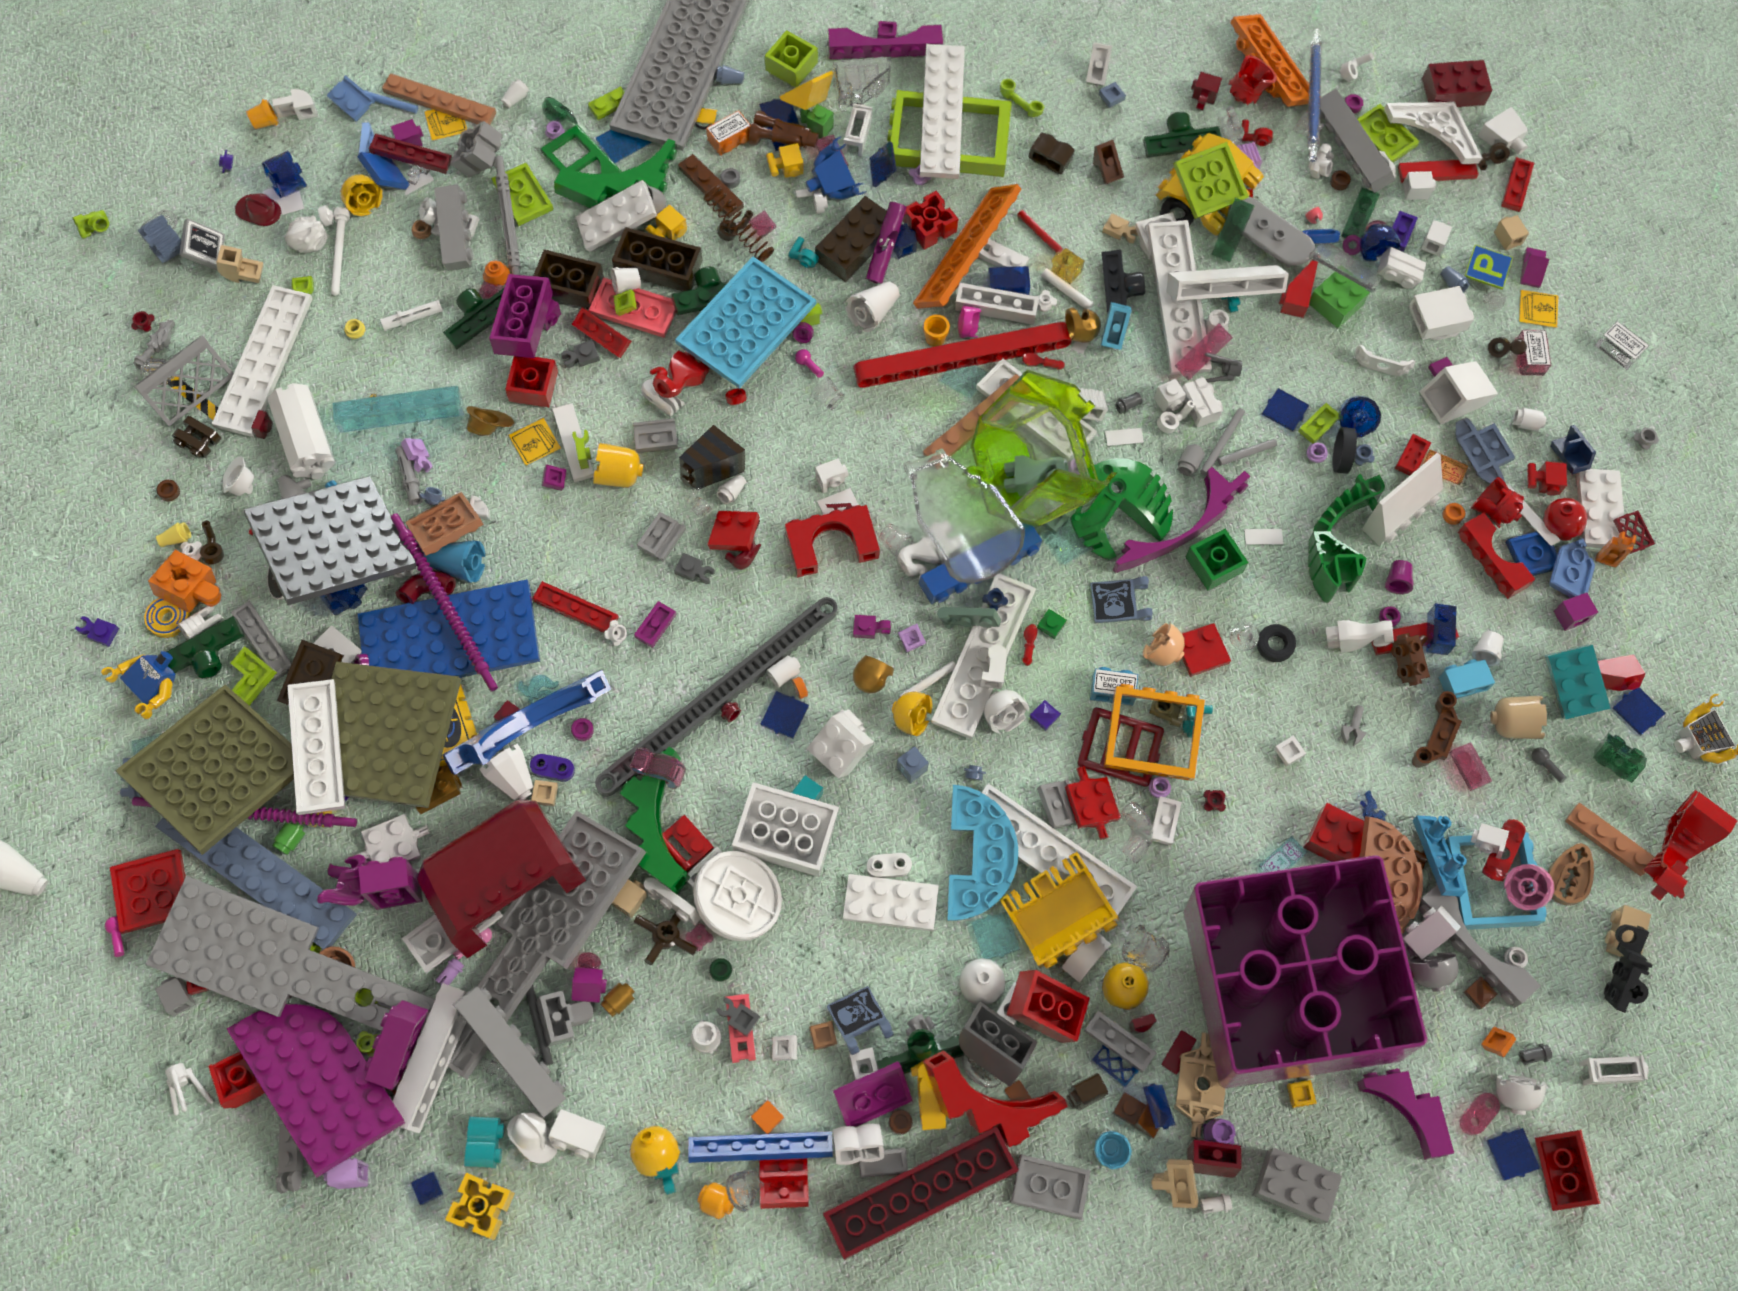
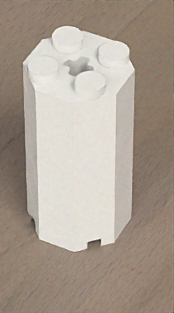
[267,383,335,479]

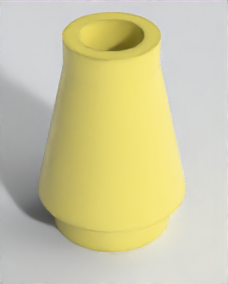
[156,522,191,547]

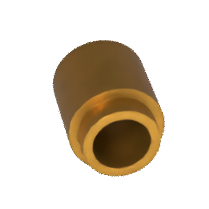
[600,982,635,1017]

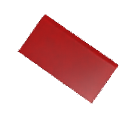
[1535,1130,1600,1211]

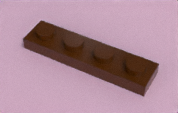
[678,154,744,218]

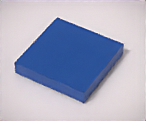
[357,152,410,189]
[1505,532,1557,576]

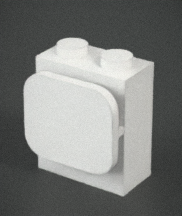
[1409,286,1474,340]

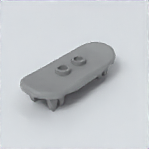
[1228,197,1315,268]

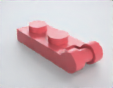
[725,994,756,1063]

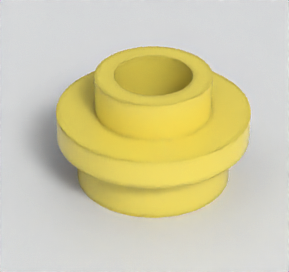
[344,319,365,339]

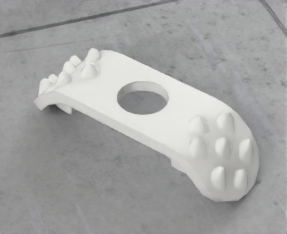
[1355,345,1416,376]

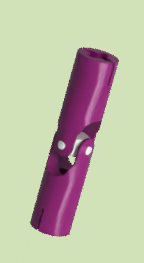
[865,201,907,284]

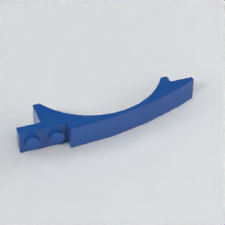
[442,670,611,775]

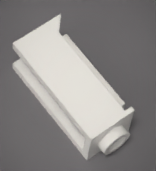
[843,103,872,157]
[1579,1056,1649,1085]

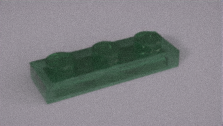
[1341,187,1380,238]
[1211,198,1255,262]

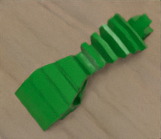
[1308,473,1385,603]

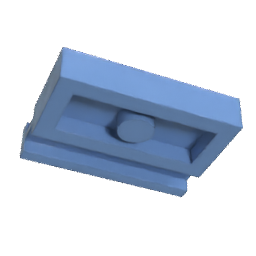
[327,75,375,122]

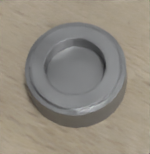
[721,168,740,189]

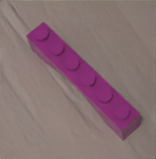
[828,24,943,60]

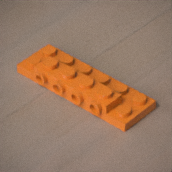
[1230,14,1318,107]

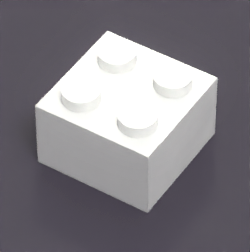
[807,713,874,779]

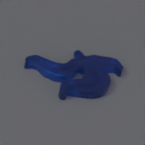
[1360,790,1386,821]

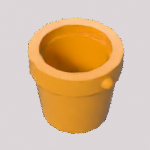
[246,99,279,130]
[923,314,950,347]

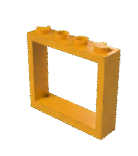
[1104,684,1205,781]

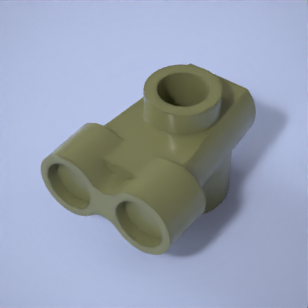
[1149,700,1186,728]

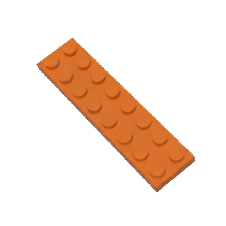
[913,184,1022,309]

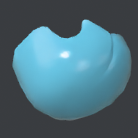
[1094,1131,1132,1169]

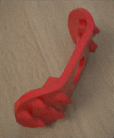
[1482,819,1526,881]

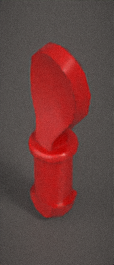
[1022,353,1065,370]
[1022,624,1038,666]

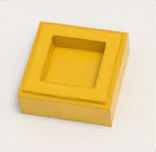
[1287,1080,1317,1108]

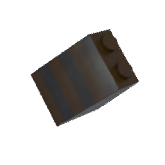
[679,425,745,490]

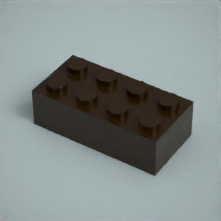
[815,196,888,282]
[612,227,703,292]

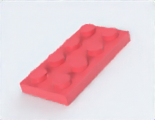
[589,278,676,338]

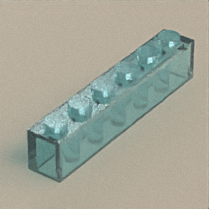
[332,385,464,433]

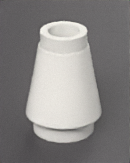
[501,79,529,108]
[717,474,746,504]

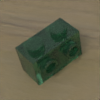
[1593,733,1647,783]

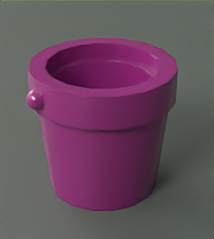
[1385,560,1414,594]

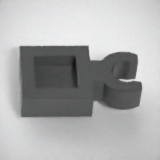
[561,340,600,368]
[674,553,715,584]
[716,998,761,1037]

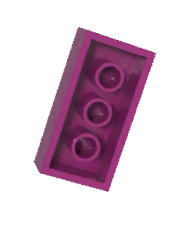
[489,274,553,358]

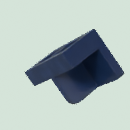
[1550,425,1596,475]

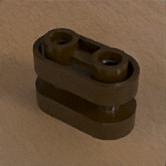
[172,416,222,459]

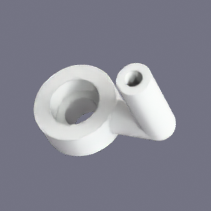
[1340,52,1374,82]
[796,189,828,214]
[1157,400,1195,433]

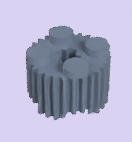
[138,214,181,263]

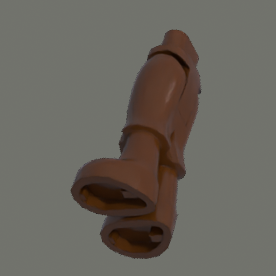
[749,110,819,148]

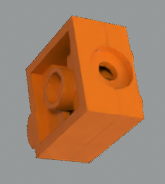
[148,549,222,613]

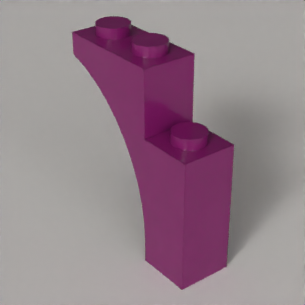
[1357,1068,1455,1160]

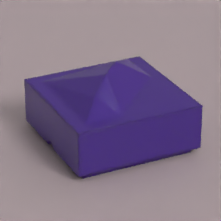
[1030,700,1061,731]

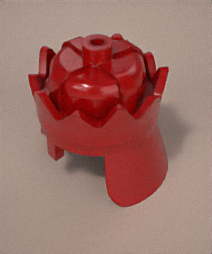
[1228,55,1277,105]
[1470,477,1524,528]

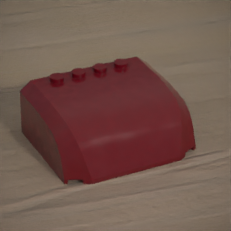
[417,800,586,959]

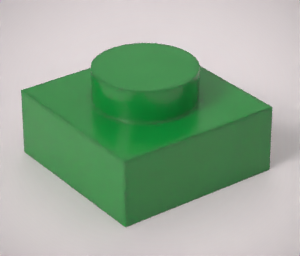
[1037,609,1067,639]

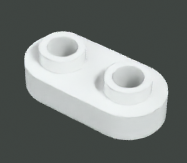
[867,853,912,878]

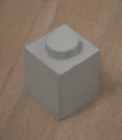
[155,977,196,1017]

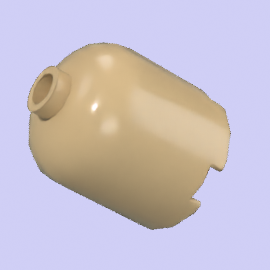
[1490,696,1547,739]

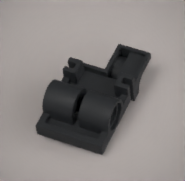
[1604,924,1653,1013]

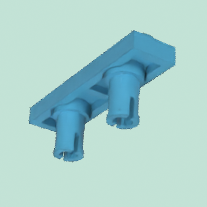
[1412,815,1467,897]

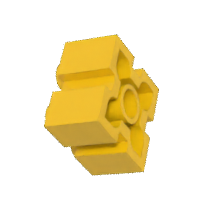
[445,1173,515,1240]

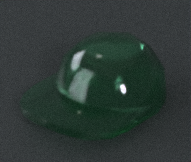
[542,96,578,125]

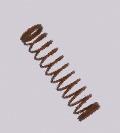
[703,185,774,262]

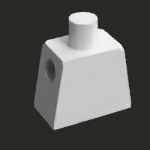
[1478,107,1528,155]

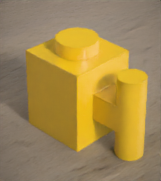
[766,143,804,178]
[646,204,687,240]

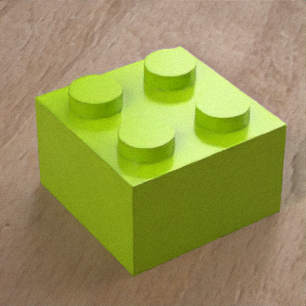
[764,30,818,88]

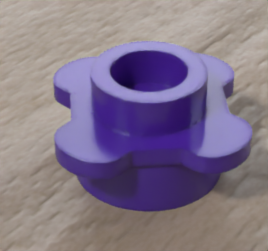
[219,149,234,173]

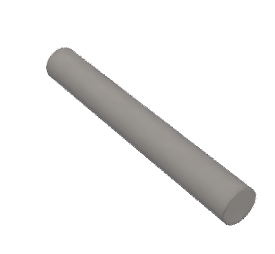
[1218,438,1277,466]

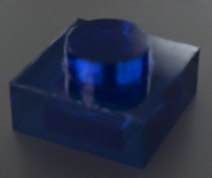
[411,1171,444,1206]

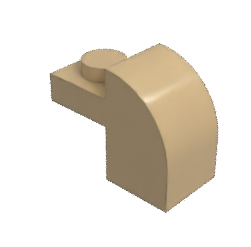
[216,245,264,283]

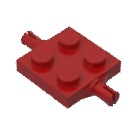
[1065,766,1121,840]

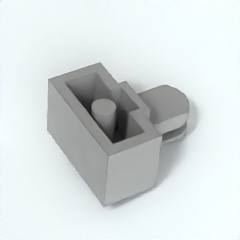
[536,991,593,1047]

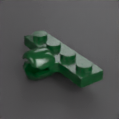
[1143,111,1221,158]
[672,266,727,315]
[443,288,504,350]
[166,616,244,679]
[876,1029,965,1074]

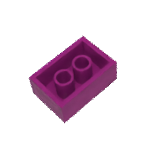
[358,857,423,910]
[364,1000,428,1090]

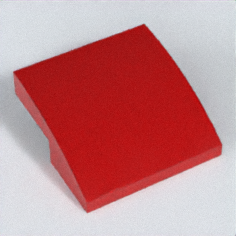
[759,1158,809,1209]

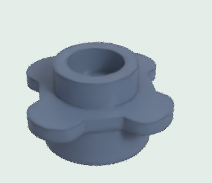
[1355,444,1375,466]
[420,487,445,505]
[964,765,986,780]

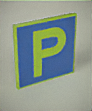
[1465,245,1513,290]

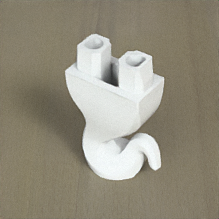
[897,521,964,576]
[1326,620,1394,653]

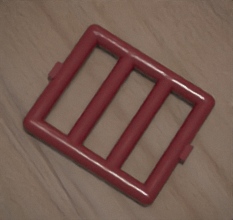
[1077,707,1164,787]

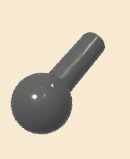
[1531,747,1567,783]

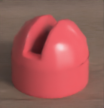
[1305,207,1323,224]

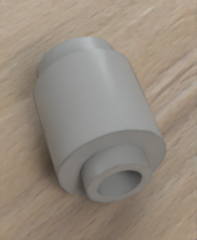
[1177,444,1205,476]

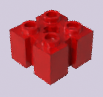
[902,190,958,250]

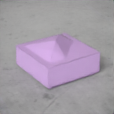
[898,624,926,653]

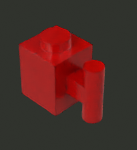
[1527,461,1567,496]

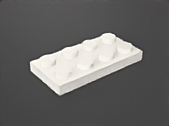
[576,180,657,252]
[1576,469,1625,548]
[843,874,939,932]

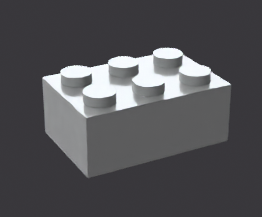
[1253,1147,1342,1224]

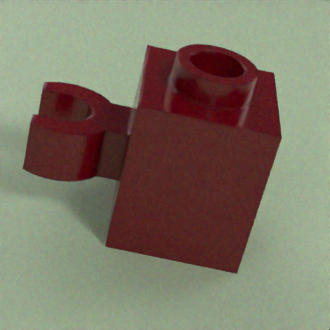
[1191,71,1222,111]

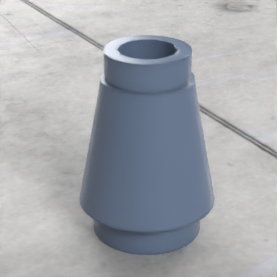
[716,65,744,84]
[1440,266,1470,293]

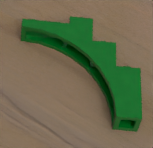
[554,138,677,208]
[620,747,691,894]

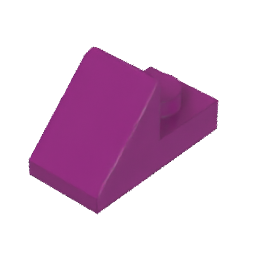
[1520,247,1550,288]

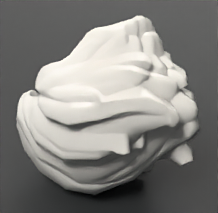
[285,215,328,253]

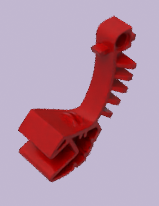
[1643,790,1738,901]

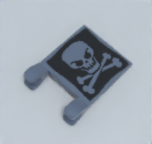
[1090,576,1153,623]
[826,986,894,1055]

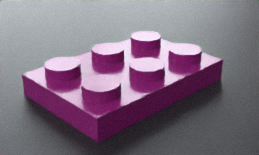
[833,1061,913,1127]

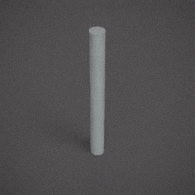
[1200,408,1245,476]

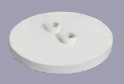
[693,851,782,941]

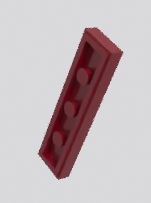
[369,133,452,174]

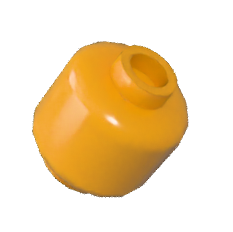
[697,1182,735,1219]

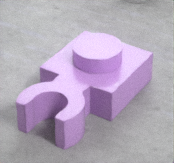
[401,438,432,473]

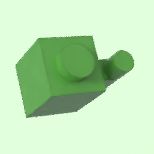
[800,104,834,140]

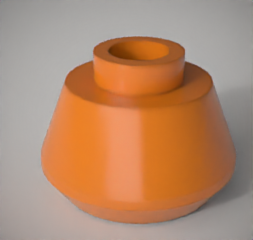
[483,261,510,287]

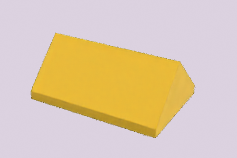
[779,70,833,110]

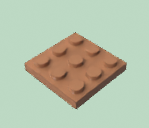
[405,492,484,556]

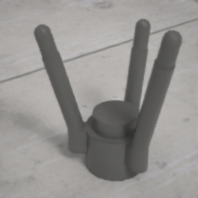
[1205,353,1242,383]

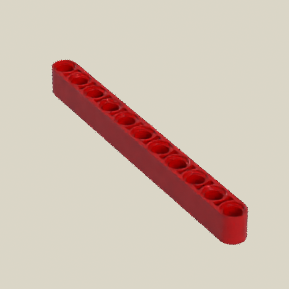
[853,322,1072,388]

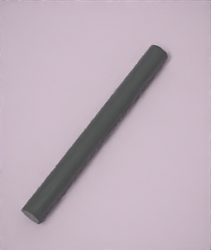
[526,984,553,1066]

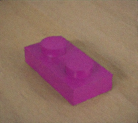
[634,601,677,648]

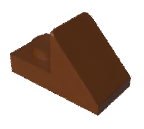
[1093,139,1124,184]
[1112,1092,1165,1139]

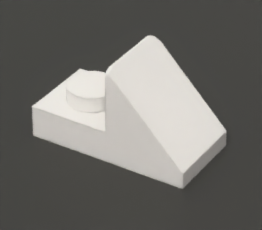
[1086,42,1112,85]

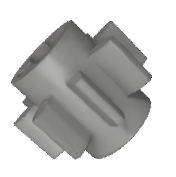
[906,1014,935,1037]

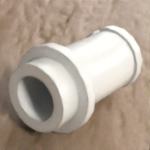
[1200,1193,1232,1215]

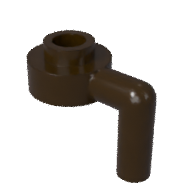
[1478,142,1510,171]
[717,210,753,241]
[200,520,224,564]

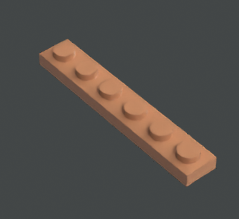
[382,73,496,125]
[923,374,1030,468]

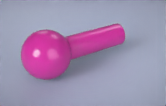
[795,349,824,378]
[105,916,124,957]

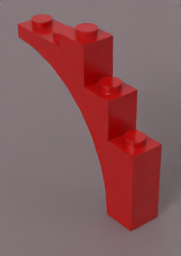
[923,1051,1068,1147]

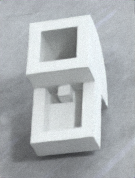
[272,89,318,120]

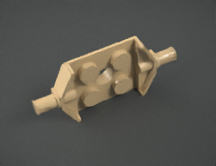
[1174,1033,1226,1138]

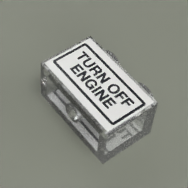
[1595,321,1650,370]

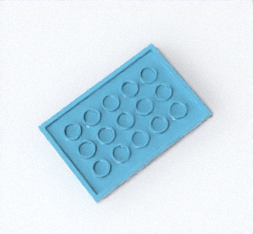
[675,257,816,389]

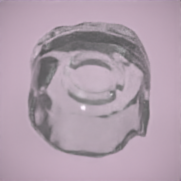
[726,1170,764,1212]

